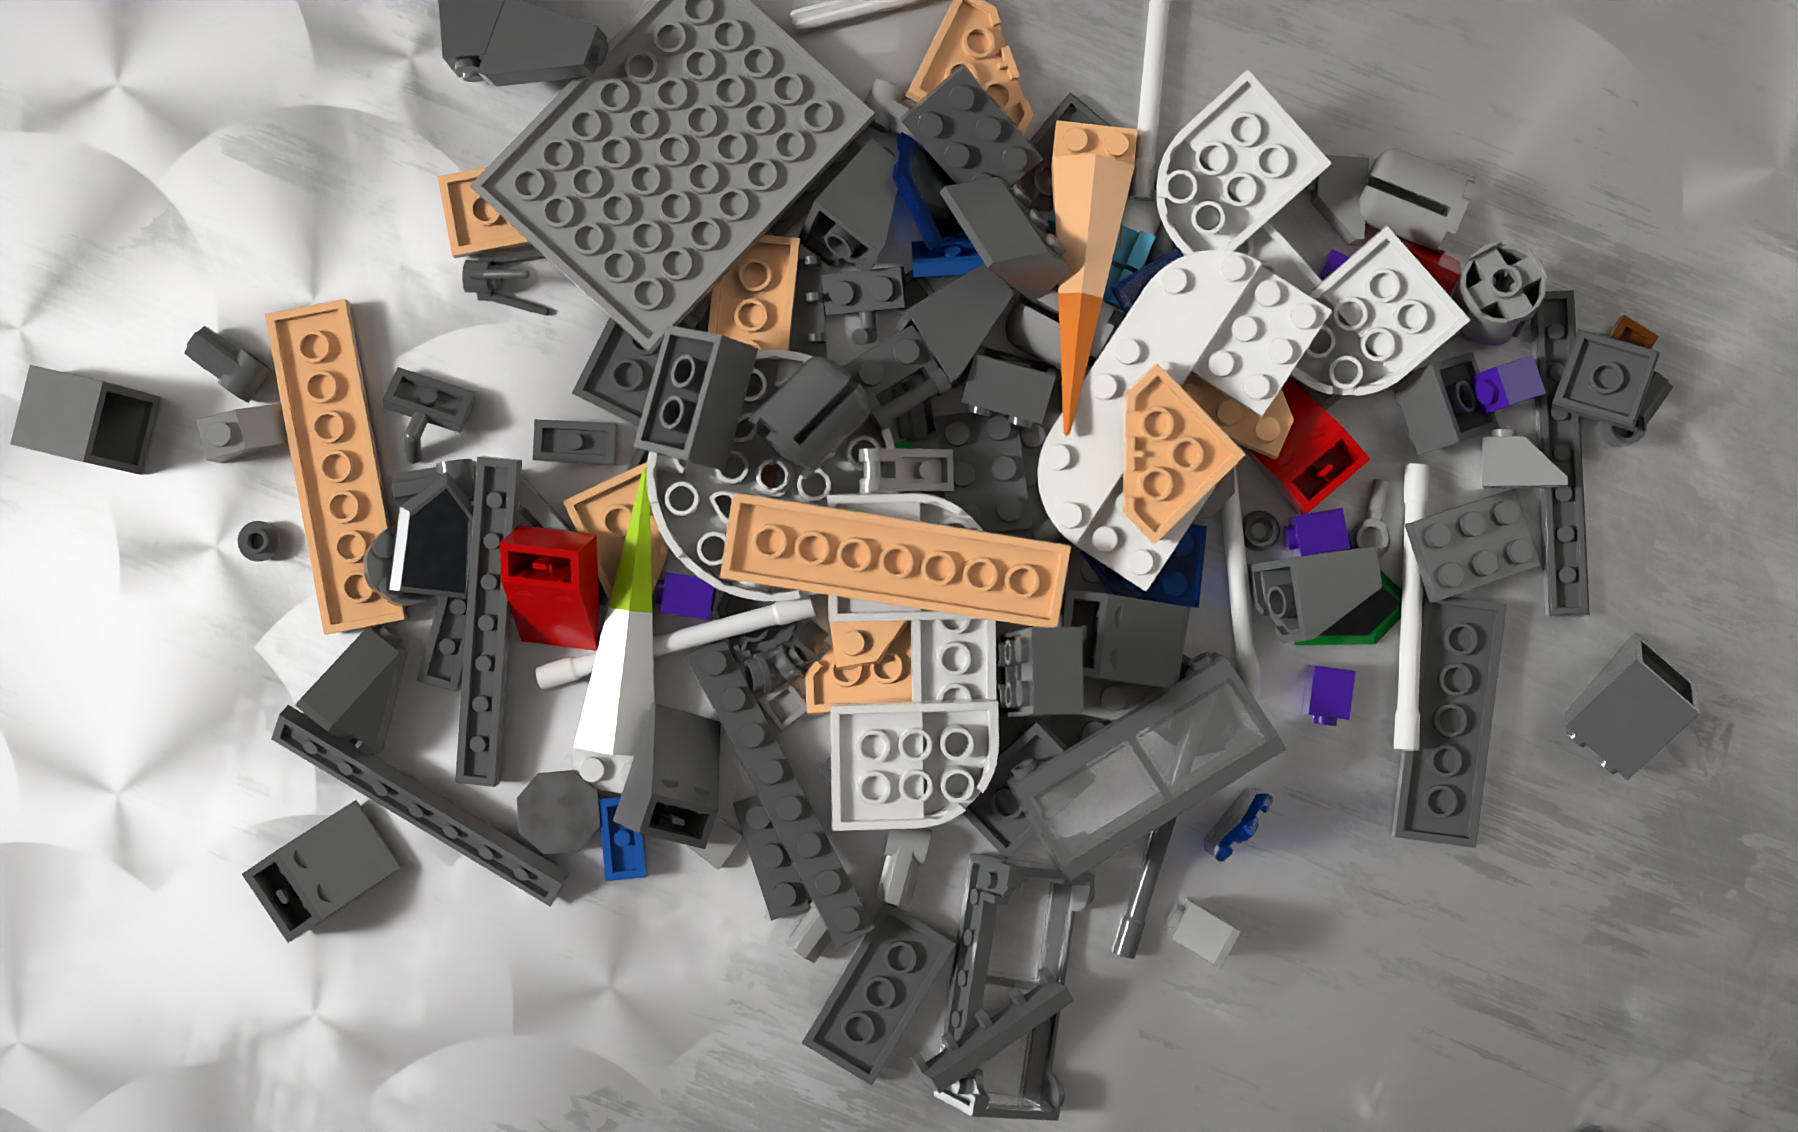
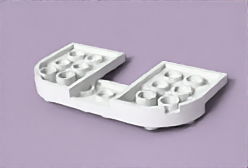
[1156,69,1470,396]
[1038,250,1332,592]
[826,492,999,831]

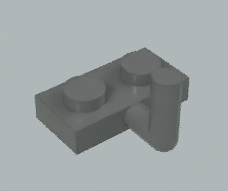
[821,266,908,345]
[382,367,475,464]

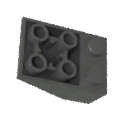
[1059,589,1187,688]
[996,627,1084,718]
[613,702,720,849]
[242,800,402,943]

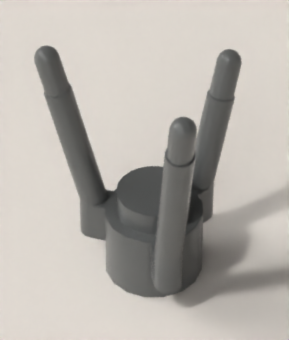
[462,249,550,316]

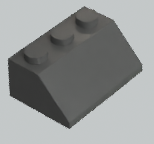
[940,177,1072,303]
[633,325,758,471]

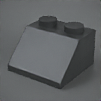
[961,345,1056,428]
[1393,352,1500,456]

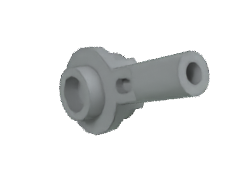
[1349,479,1390,558]

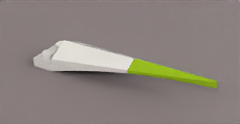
[572,467,655,793]

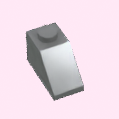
[1305,155,1369,246]
[195,403,289,463]
[1482,429,1568,489]
[1166,898,1241,968]

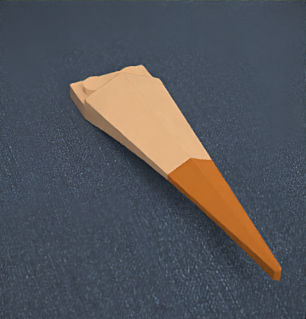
[1051,120,1138,437]

